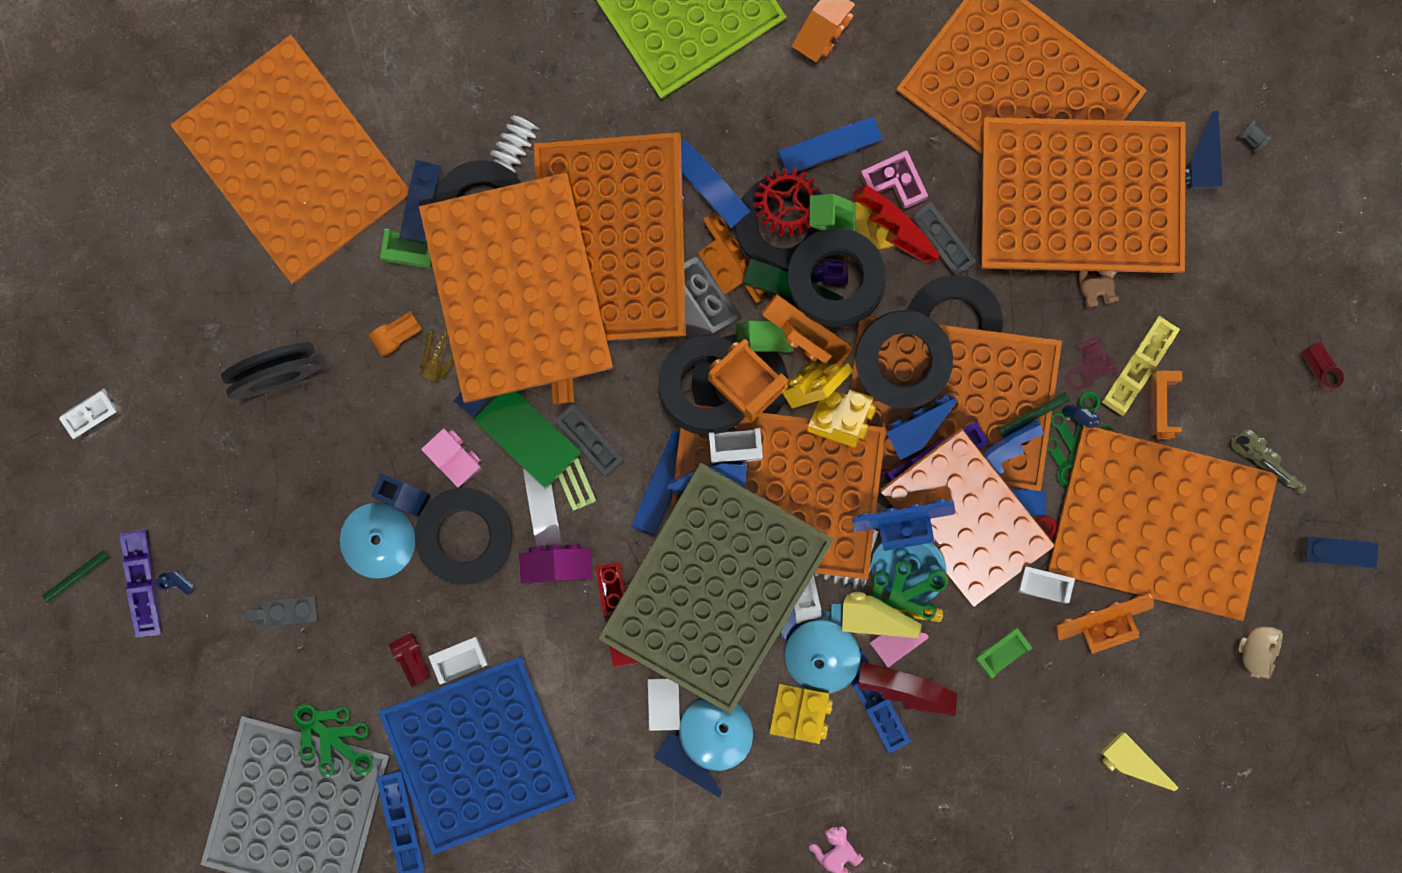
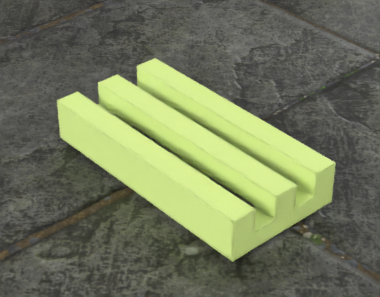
[559,458,596,511]

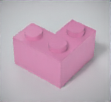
[859,150,928,210]
[421,428,482,488]

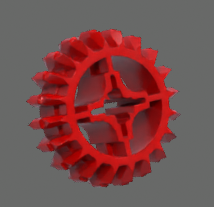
[754,168,820,236]

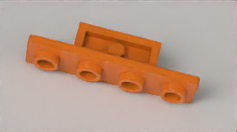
[698,212,769,303]
[762,295,853,366]
[1056,593,1154,654]

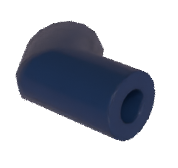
[1063,405,1100,428]
[156,571,195,595]

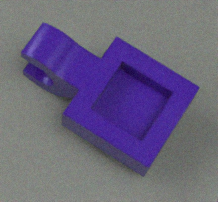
[811,261,848,285]

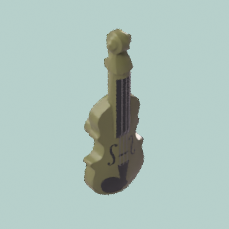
[1231,430,1306,494]

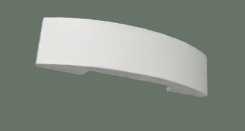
[523,469,562,549]

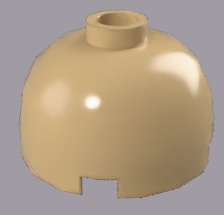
[1239,627,1283,679]

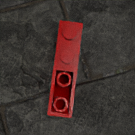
[595,562,638,668]

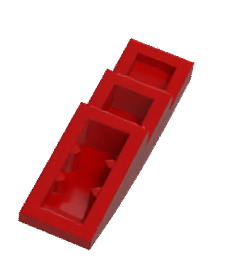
[851,184,940,264]

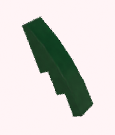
[743,259,844,308]

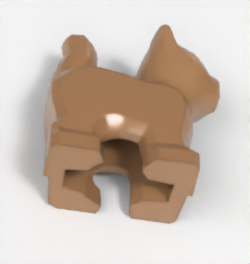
[1079,271,1119,308]

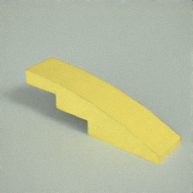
[1102,316,1180,416]

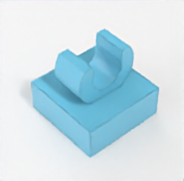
[821,604,843,625]

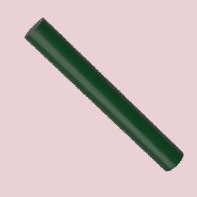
[998,392,1070,437]
[42,550,110,603]

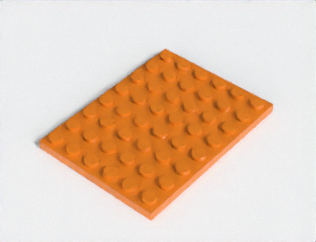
[896,0,1147,155]
[171,35,409,285]
[981,117,1186,273]
[534,132,686,341]
[419,173,613,403]
[850,315,1062,491]
[670,404,886,580]
[1047,425,1278,621]

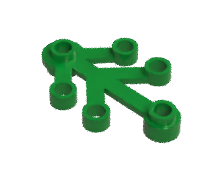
[1047,392,1115,488]
[871,560,948,620]
[293,705,373,777]

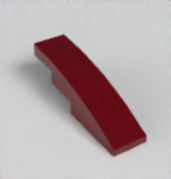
[858,662,957,716]

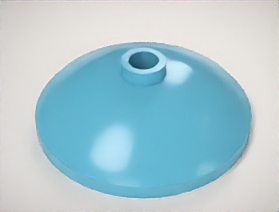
[340,503,416,579]
[871,542,947,603]
[785,620,861,693]
[679,698,753,771]

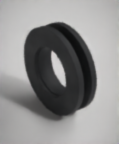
[433,160,521,203]
[735,174,823,272]
[788,228,886,327]
[908,275,1003,332]
[855,310,953,408]
[692,334,788,414]
[659,336,746,435]
[221,342,321,399]
[415,488,513,585]

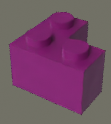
[519,544,593,584]

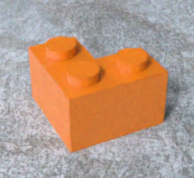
[791,0,855,62]

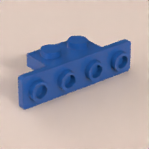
[852,499,955,551]

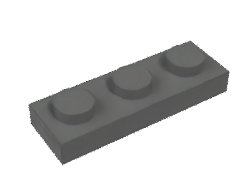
[910,202,976,275]
[554,404,624,477]

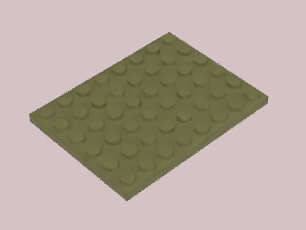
[598,462,834,714]

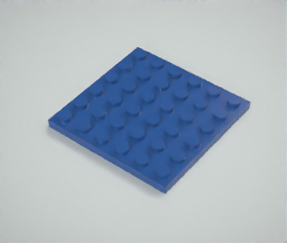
[378,657,576,855]

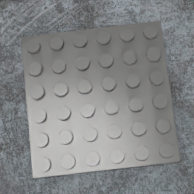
[201,716,390,873]

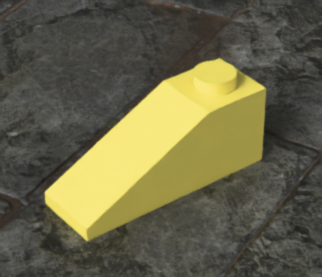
[842,592,922,638]
[1100,732,1178,791]

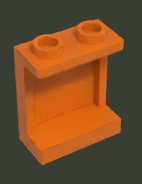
[708,339,789,422]
[1149,371,1182,440]

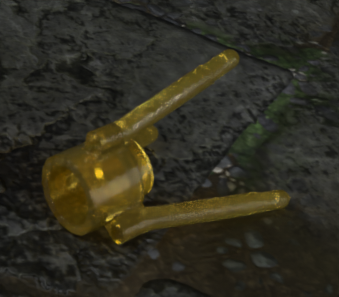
[419,331,455,383]

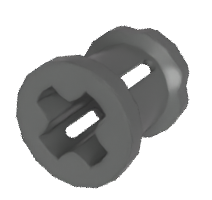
[1238,120,1272,153]

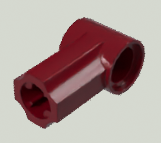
[1301,341,1344,392]
[388,632,431,687]

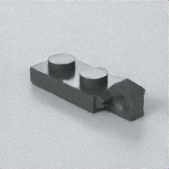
[245,596,318,627]

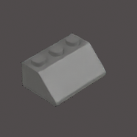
[684,255,742,339]

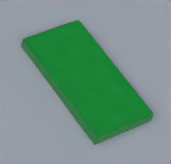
[474,391,581,489]

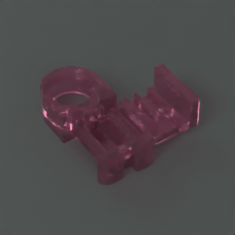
[1066,335,1118,390]

